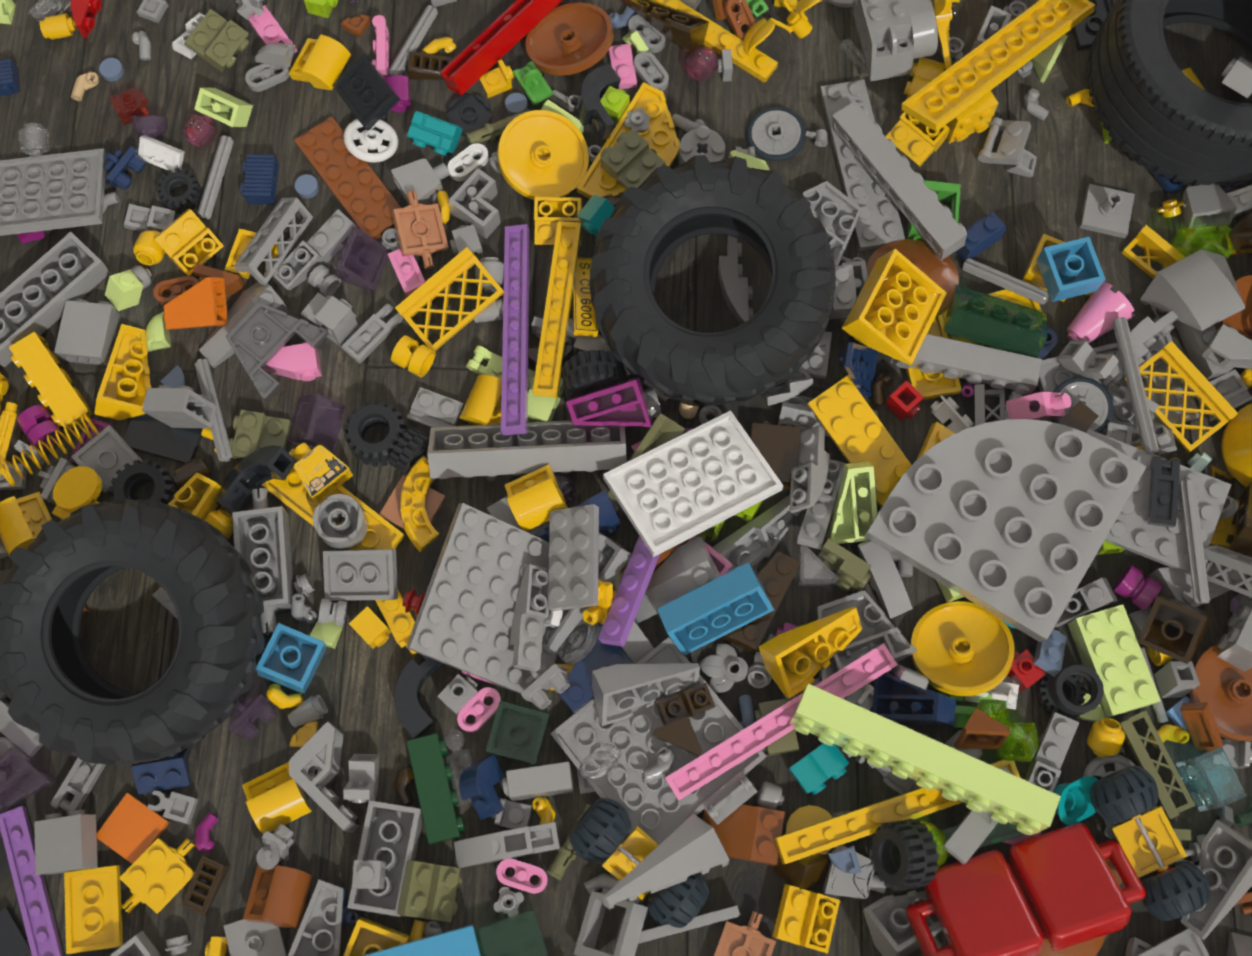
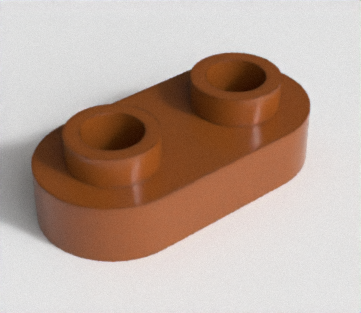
[724,0,756,40]
[153,276,199,305]

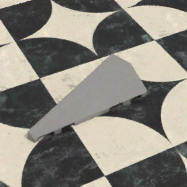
[712,495,801,575]
[542,532,632,654]
[603,814,729,909]

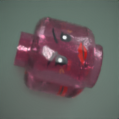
[685,47,718,81]
[183,114,218,149]

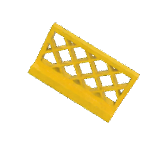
[395,247,505,351]
[1123,341,1238,453]

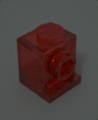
[109,87,149,125]

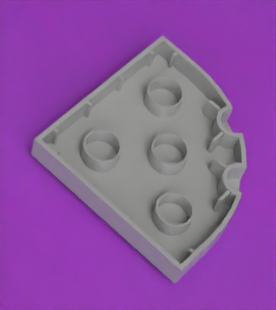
[864,419,1146,642]

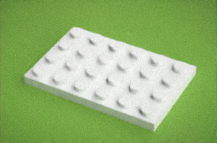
[603,410,783,557]

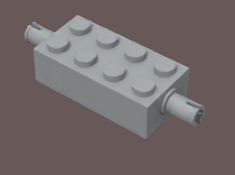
[232,488,294,636]

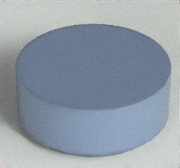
[99,58,124,82]
[505,93,528,116]
[295,174,319,199]

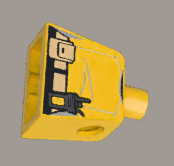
[293,443,353,504]

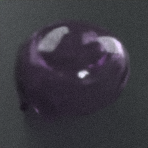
[132,115,168,138]

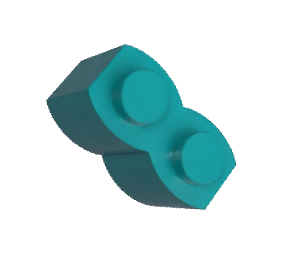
[788,743,849,795]

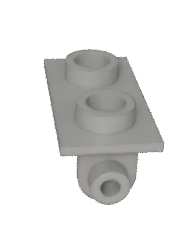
[701,771,758,825]

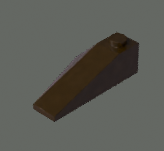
[621,0,709,53]

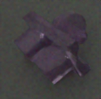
[228,694,277,741]

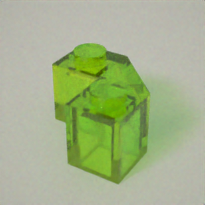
[1169,225,1235,258]
[972,699,1039,762]

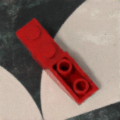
[70,0,102,39]

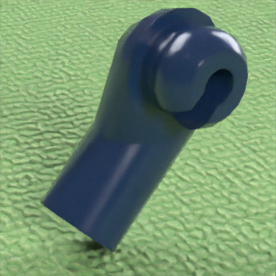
[341,890,359,926]

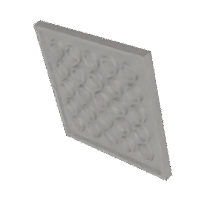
[406,503,560,694]
[550,637,767,845]

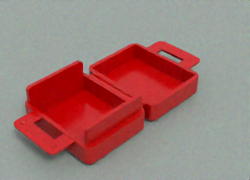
[906,823,1146,956]

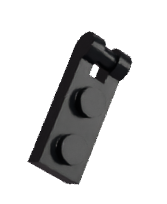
[1147,456,1180,528]

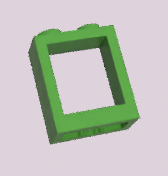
[907,180,961,242]

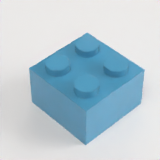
[1036,237,1106,302]
[256,623,326,694]

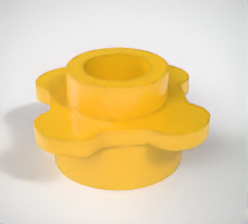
[1156,199,1185,218]

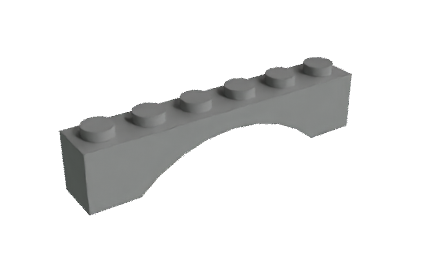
[1201,324,1252,369]

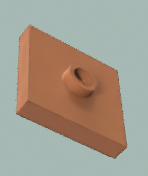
[379,474,446,530]

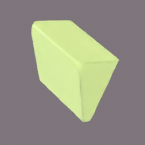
[310,621,343,649]

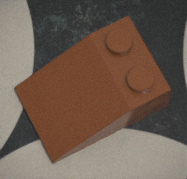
[703,805,785,866]

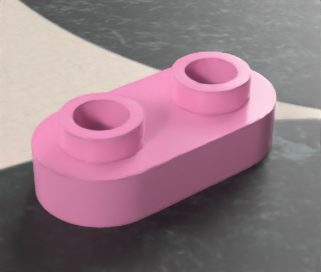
[457,687,501,732]
[496,858,548,894]

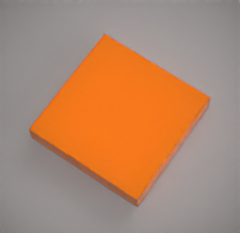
[97,793,170,864]

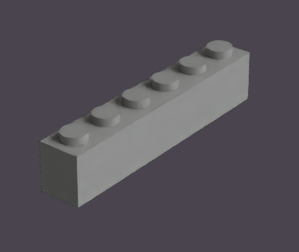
[890,334,1042,395]

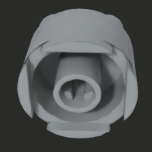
[679,126,726,165]
[313,494,368,550]

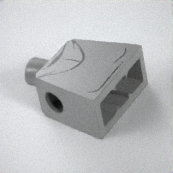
[822,845,886,899]

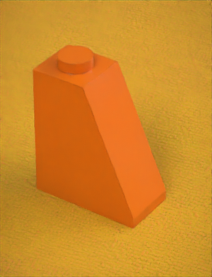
[164,277,228,329]

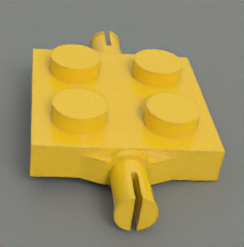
[119,837,195,914]

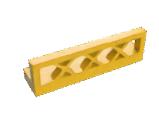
[1122,225,1186,279]

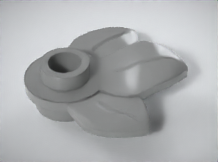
[699,643,749,693]

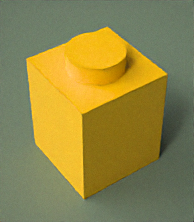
[349,606,391,649]

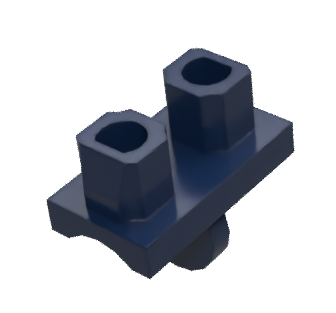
[103,146,146,190]

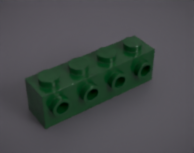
[407,733,465,845]

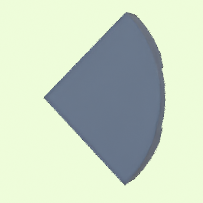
[160,365,185,388]
[828,846,862,874]

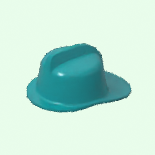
[1053,776,1098,826]

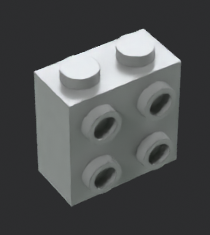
[142,385,217,428]
[34,810,98,875]

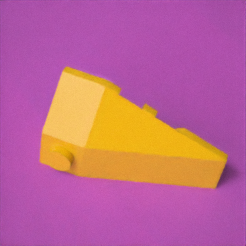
[95,324,151,420]
[759,606,862,699]

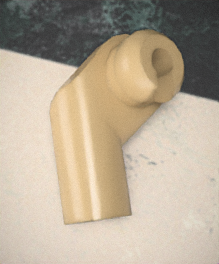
[71,71,99,101]

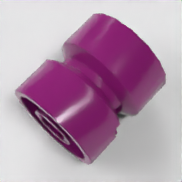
[17,405,62,450]
[1113,564,1162,611]

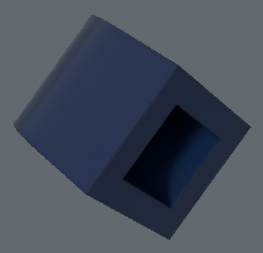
[459,754,505,820]

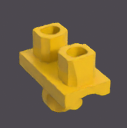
[583,579,617,625]

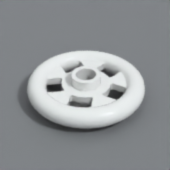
[344,119,398,162]

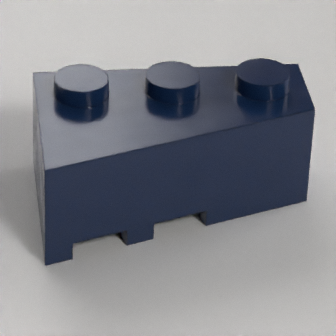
[558,625,633,715]
[872,672,956,726]

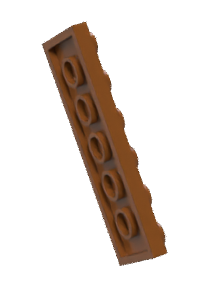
[294,116,401,244]

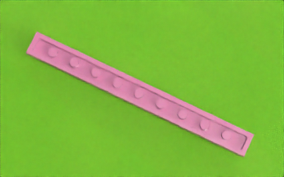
[665,643,898,801]

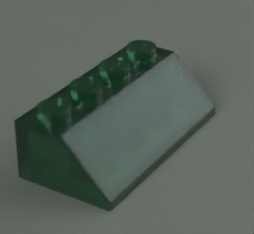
[944,284,1047,358]

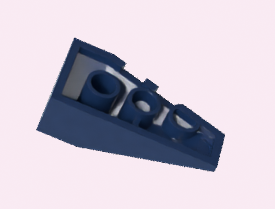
[839,342,878,397]
[534,490,620,542]

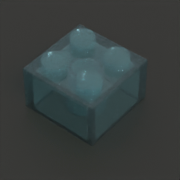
[1176,747,1247,812]

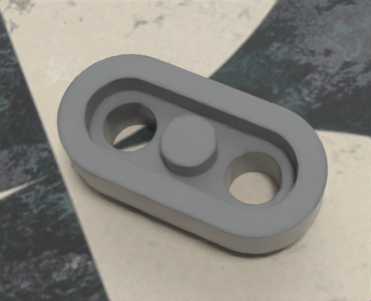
[628,15,665,53]
[634,52,669,91]
[245,63,290,92]

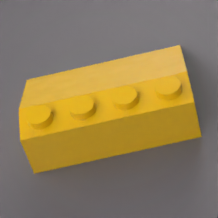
[842,249,947,365]

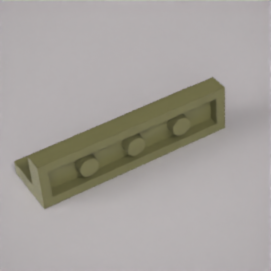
[608,413,687,501]
[1119,710,1195,819]

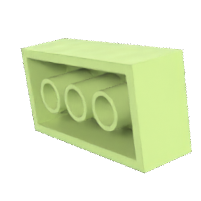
[1068,605,1161,718]

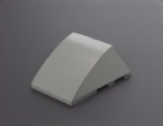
[802,181,862,266]
[1140,250,1245,331]
[817,590,917,681]

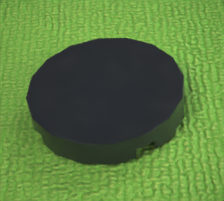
[447,94,492,136]

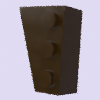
[1226,482,1252,558]

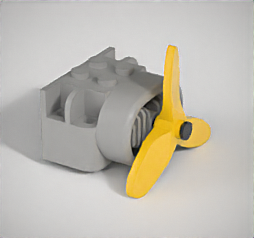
[853,0,956,82]

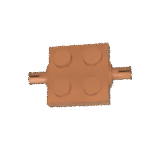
[391,190,449,269]
[713,911,776,956]

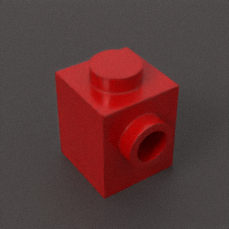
[885,381,924,422]
[1007,650,1046,692]

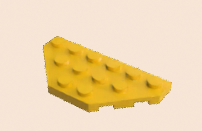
[577,82,680,199]

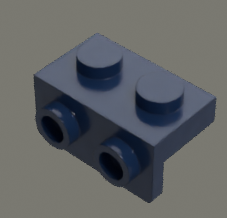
[131,748,191,795]

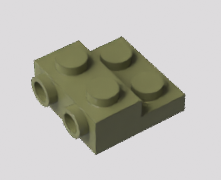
[184,9,250,73]
[600,129,665,190]
[229,410,292,461]
[817,538,871,593]
[397,860,462,922]

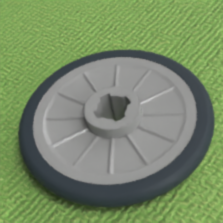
[747,107,806,161]
[1052,377,1113,433]

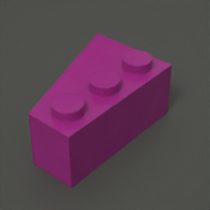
[566,377,654,427]

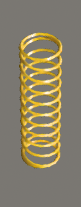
[0,413,99,486]

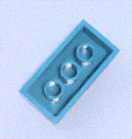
[657,562,774,656]

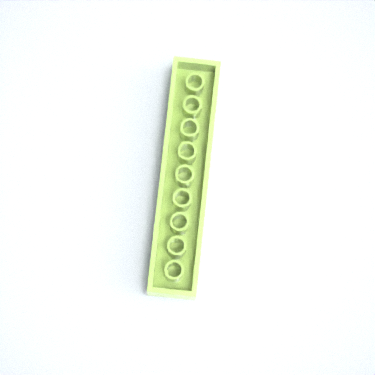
[789,684,1061,835]

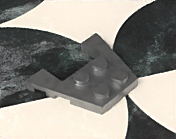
[225,302,329,401]

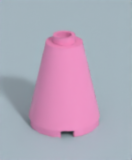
[1067,282,1135,343]

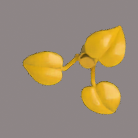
[743,0,822,55]

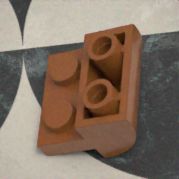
[243,865,313,929]

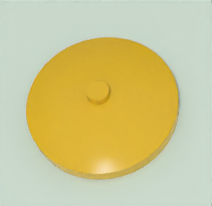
[497,110,589,200]
[911,601,1014,696]

